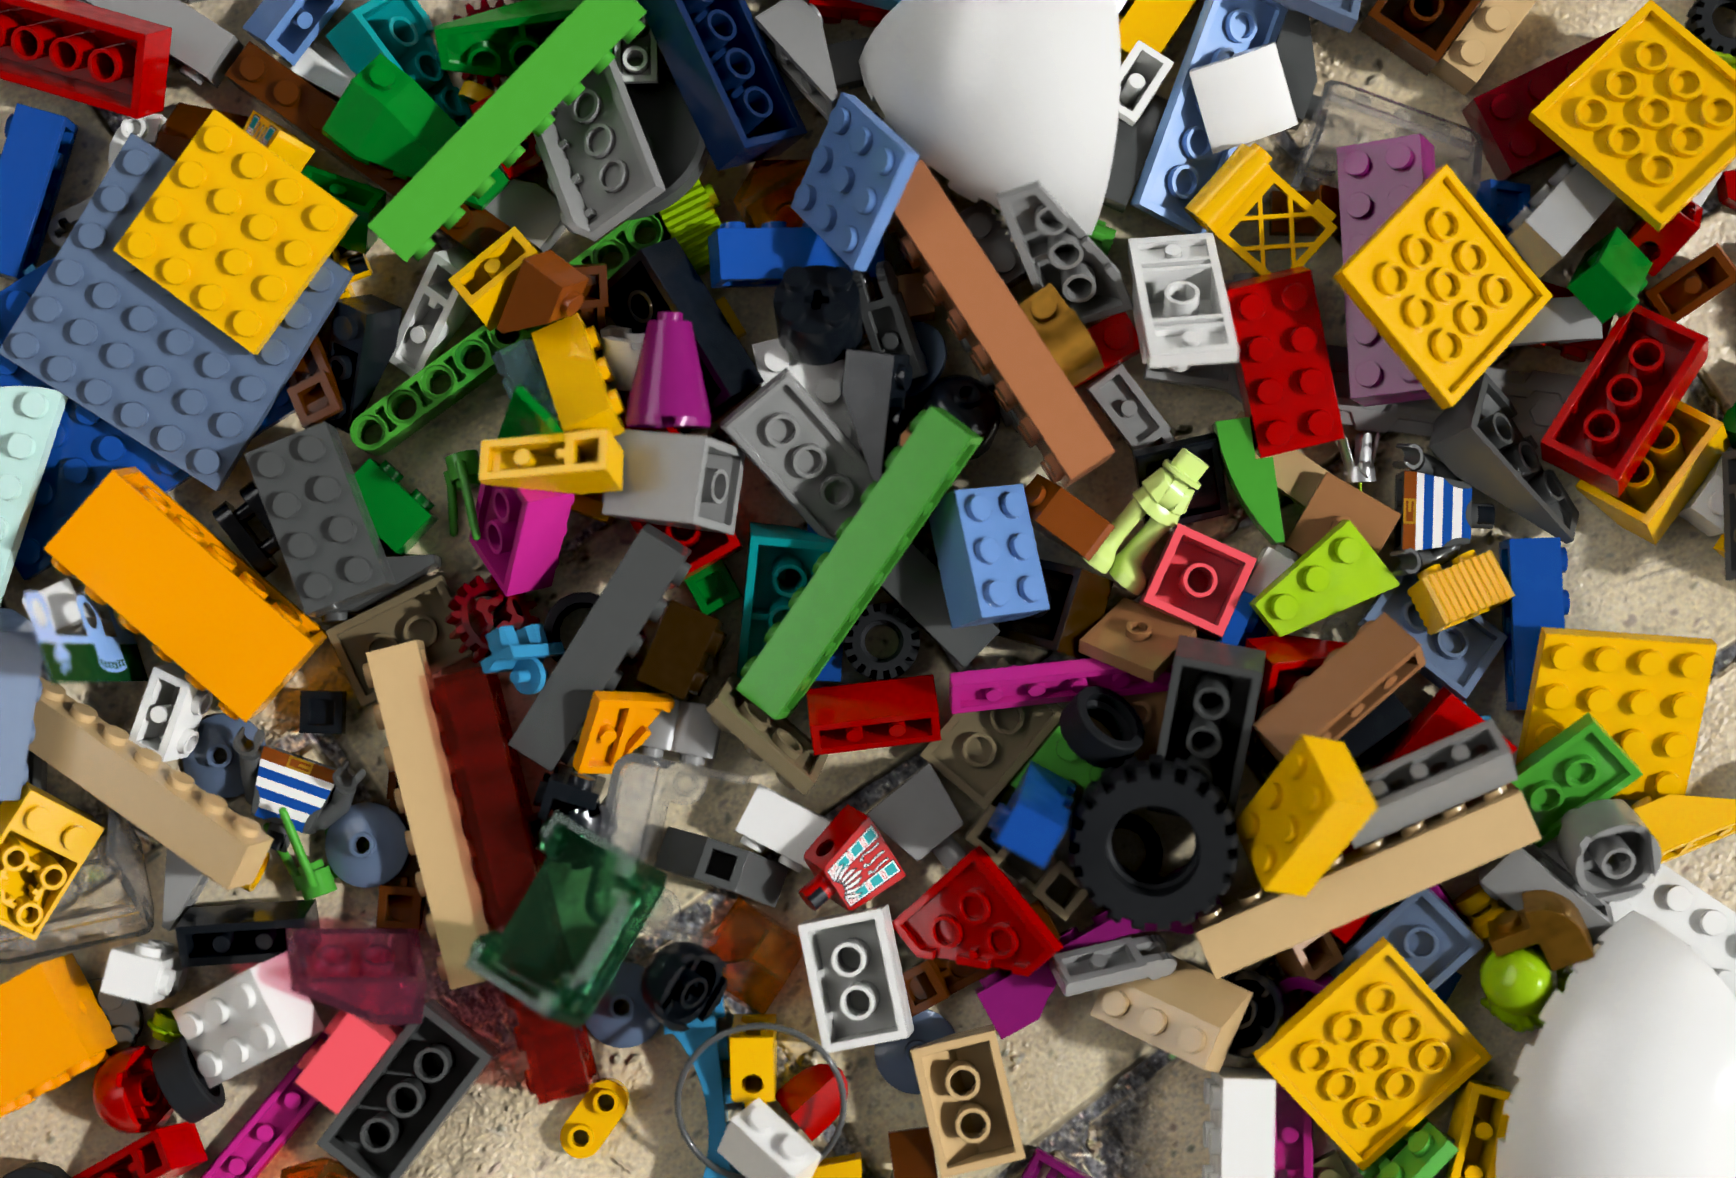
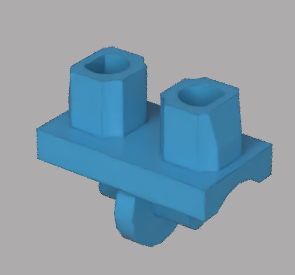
[480,624,565,695]

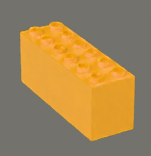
[44,466,328,722]
[0,953,118,1118]

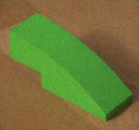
[1212,417,1285,545]

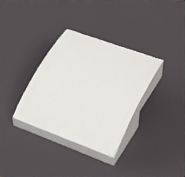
[1189,42,1298,154]

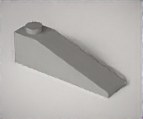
[996,181,1133,324]

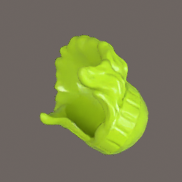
[1479,943,1573,1033]

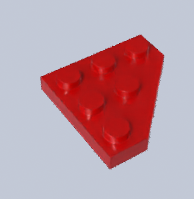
[892,845,1064,977]

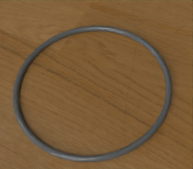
[674,1022,847,1178]

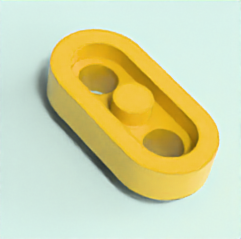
[560,1078,630,1159]

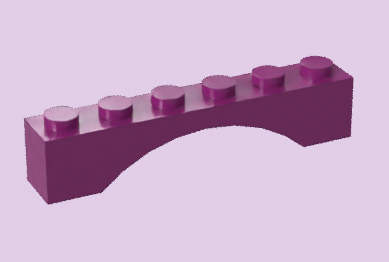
[975,865,1224,1040]

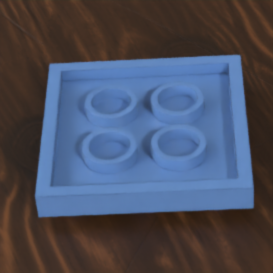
[790,92,920,272]

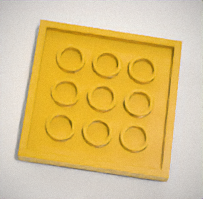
[1528,0,1736,232]
[113,109,359,355]
[1333,164,1553,410]
[1515,627,1717,800]
[1252,936,1493,1171]

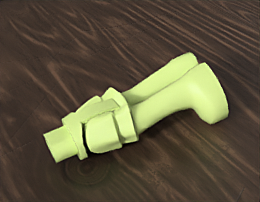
[1083,447,1209,595]

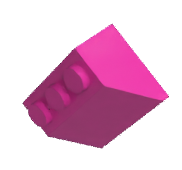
[469,484,575,597]

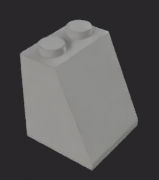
[602,429,746,535]

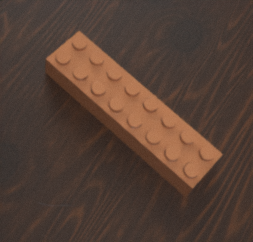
[885,159,1115,489]

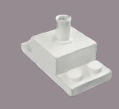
[1128,232,1239,372]

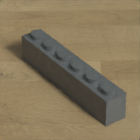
[508,523,692,772]

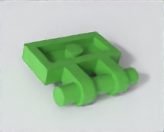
[1357,1117,1459,1178]

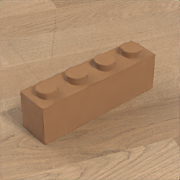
[1253,612,1426,762]

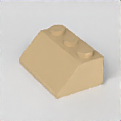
[1090,952,1253,1073]
[910,1024,1026,1178]

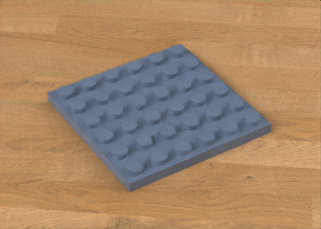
[0,133,354,491]

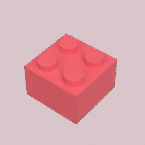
[1139,523,1257,639]
[295,999,404,1114]

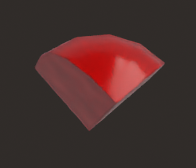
[775,1064,848,1141]

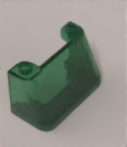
[464,810,666,1028]

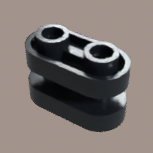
[212,480,281,578]

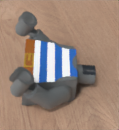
[1390,444,1495,577]
[233,727,366,852]

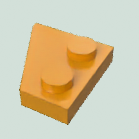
[572,691,675,774]

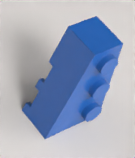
[987,760,1077,868]

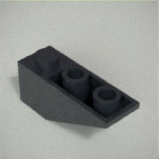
[323,294,402,434]
[842,349,913,482]

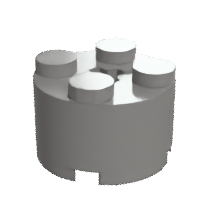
[1557,799,1662,902]

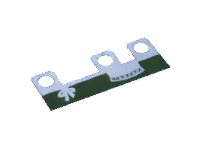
[24,591,149,683]

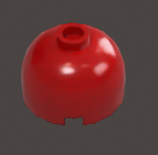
[92,1045,173,1133]

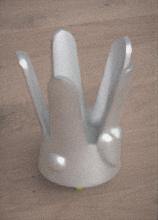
[1337,431,1380,491]

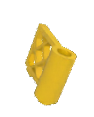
[1184,143,1338,276]

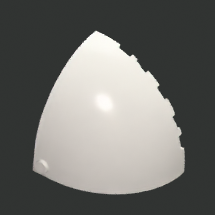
[859,0,1121,235]
[1496,911,1736,1178]

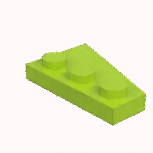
[1249,519,1401,637]

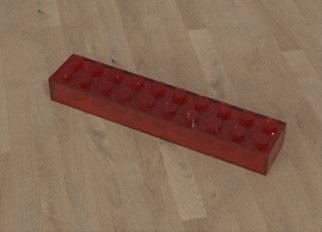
[429,666,600,1105]

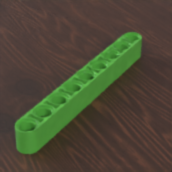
[350,215,666,456]

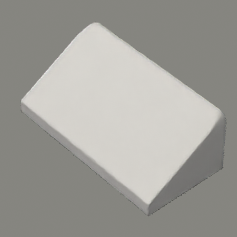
[290,40,356,101]

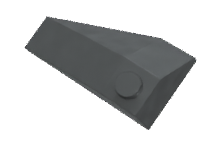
[1429,372,1579,544]

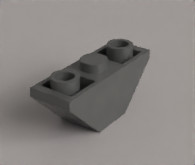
[654,826,789,908]

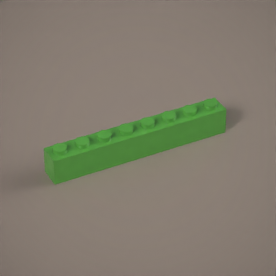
[367,0,647,262]
[736,406,984,720]

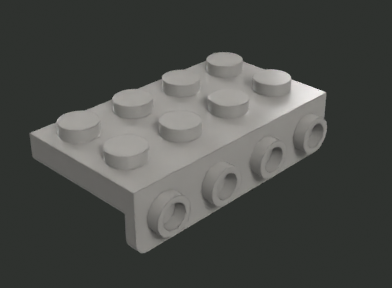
[533,53,666,241]

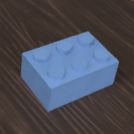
[928,484,1050,629]

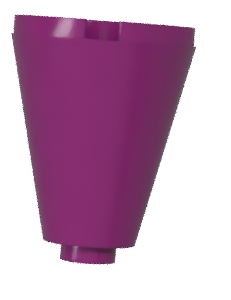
[624,312,712,429]

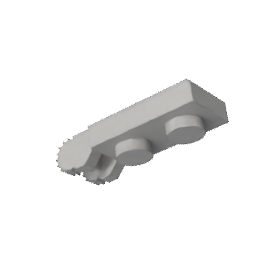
[1085,363,1176,451]
[1049,934,1178,997]

